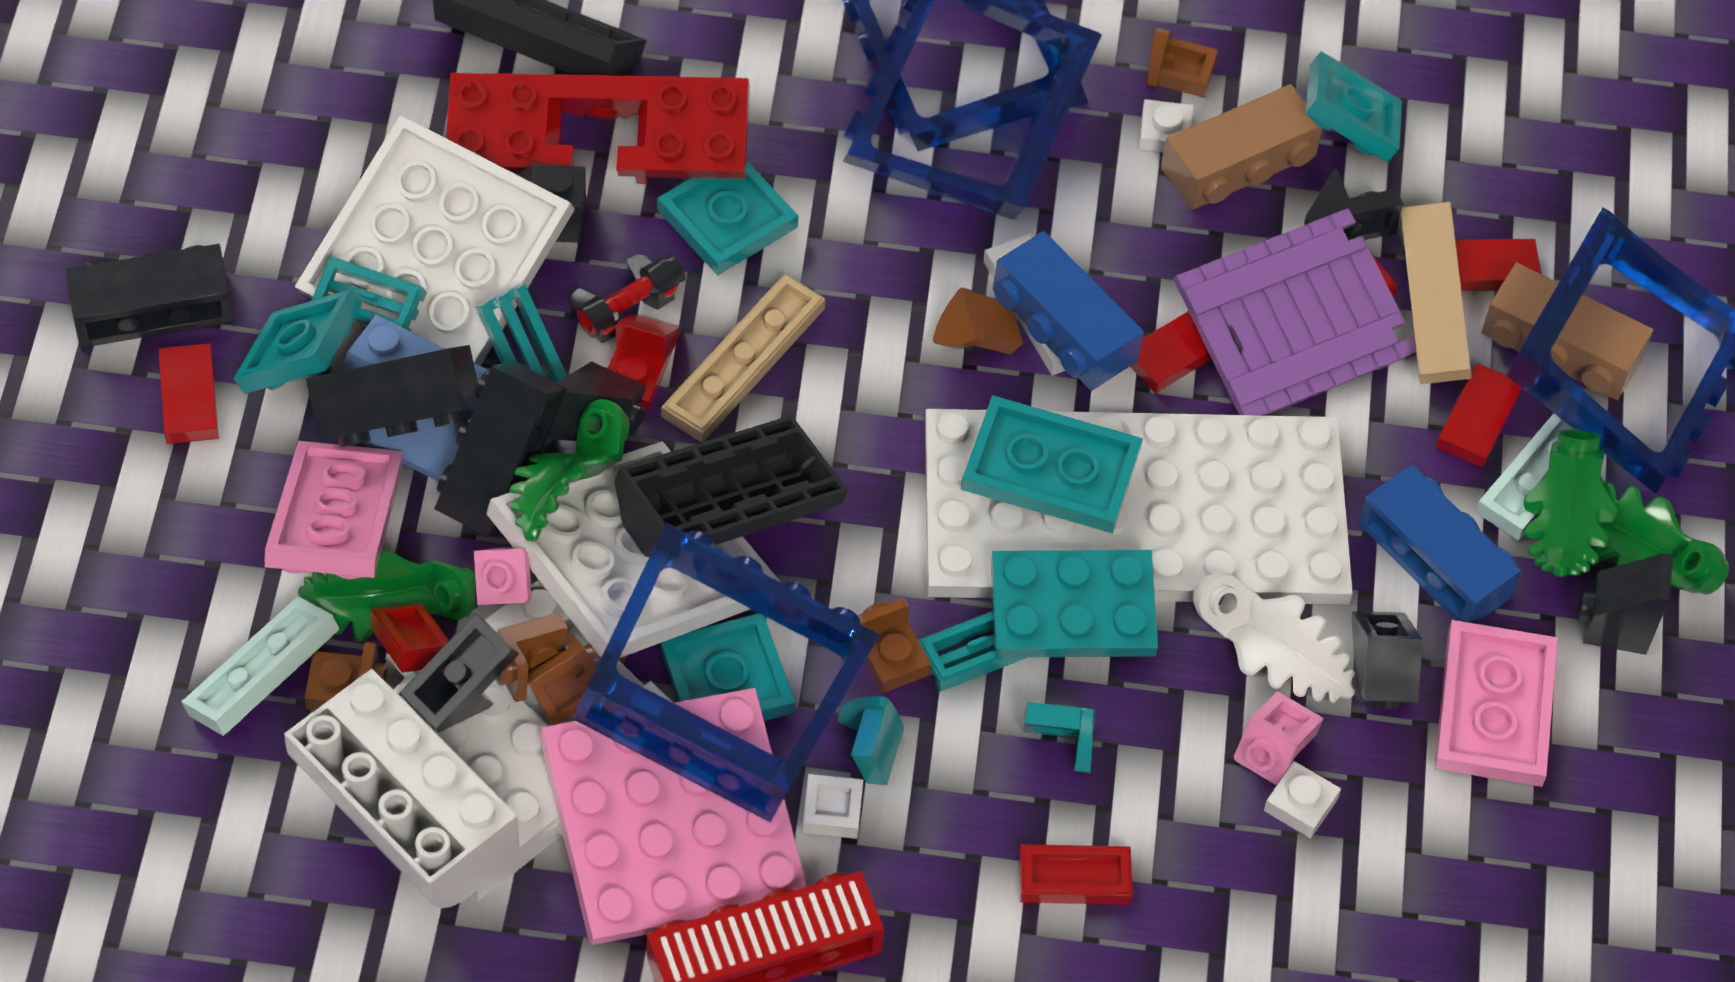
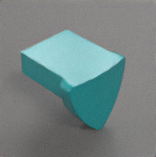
[837,696,904,785]
[1023,702,1096,773]

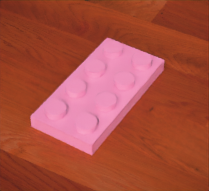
[265,441,403,579]

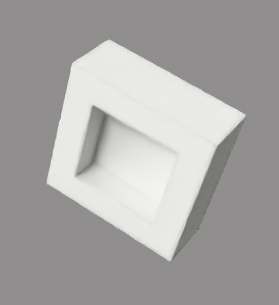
[1138,99,1193,153]
[1264,761,1341,839]
[802,774,863,839]

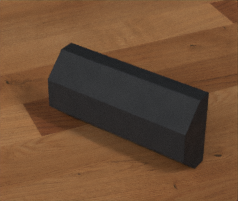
[433,0,647,76]
[614,415,848,560]

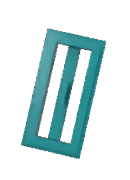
[311,256,427,332]
[475,284,567,382]
[918,611,1028,692]

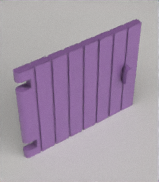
[1173,208,1417,416]

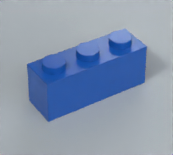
[992,231,1144,391]
[1358,464,1521,624]

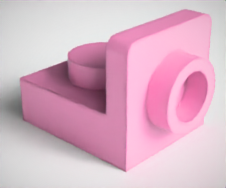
[474,547,532,605]
[1234,691,1324,785]

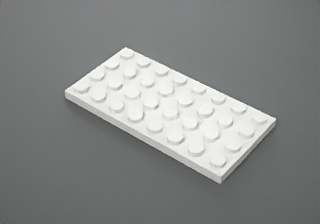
[925,409,1353,605]

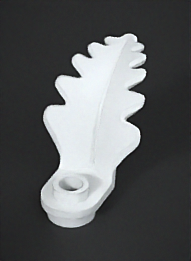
[1193,572,1355,703]

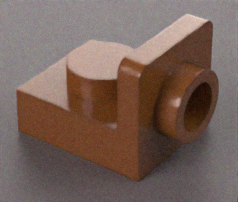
[854,598,931,694]
[495,613,568,702]
[528,632,610,725]
[305,642,387,710]

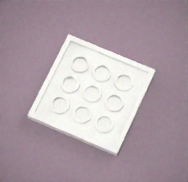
[295,115,575,366]
[486,441,783,663]

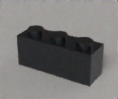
[65,243,234,348]
[306,345,479,447]
[434,361,567,537]

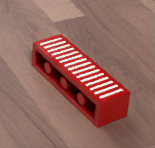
[647,871,884,982]

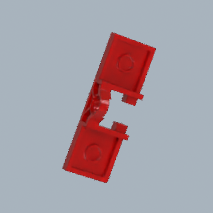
[446,73,750,184]

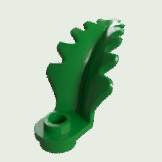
[509,399,630,542]
[1523,429,1617,577]
[1593,482,1729,595]
[298,552,480,642]

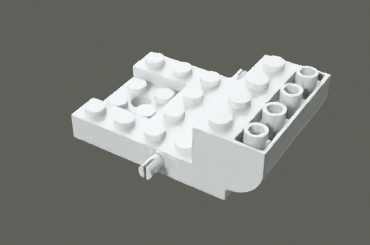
[284,580,673,908]

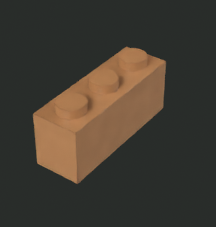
[1161,84,1322,210]
[1481,262,1654,401]

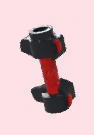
[569,254,685,343]

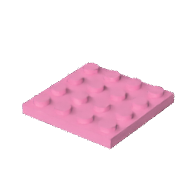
[539,688,807,946]

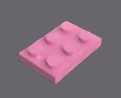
[1434,620,1558,787]

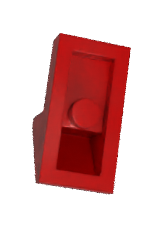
[608,313,681,413]

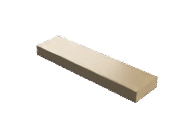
[1401,202,1472,384]
[661,273,825,442]

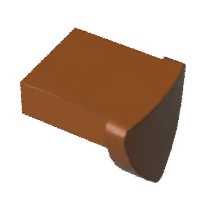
[1146,28,1218,98]
[933,287,1023,355]

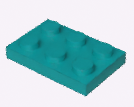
[961,395,1143,534]
[991,550,1158,658]

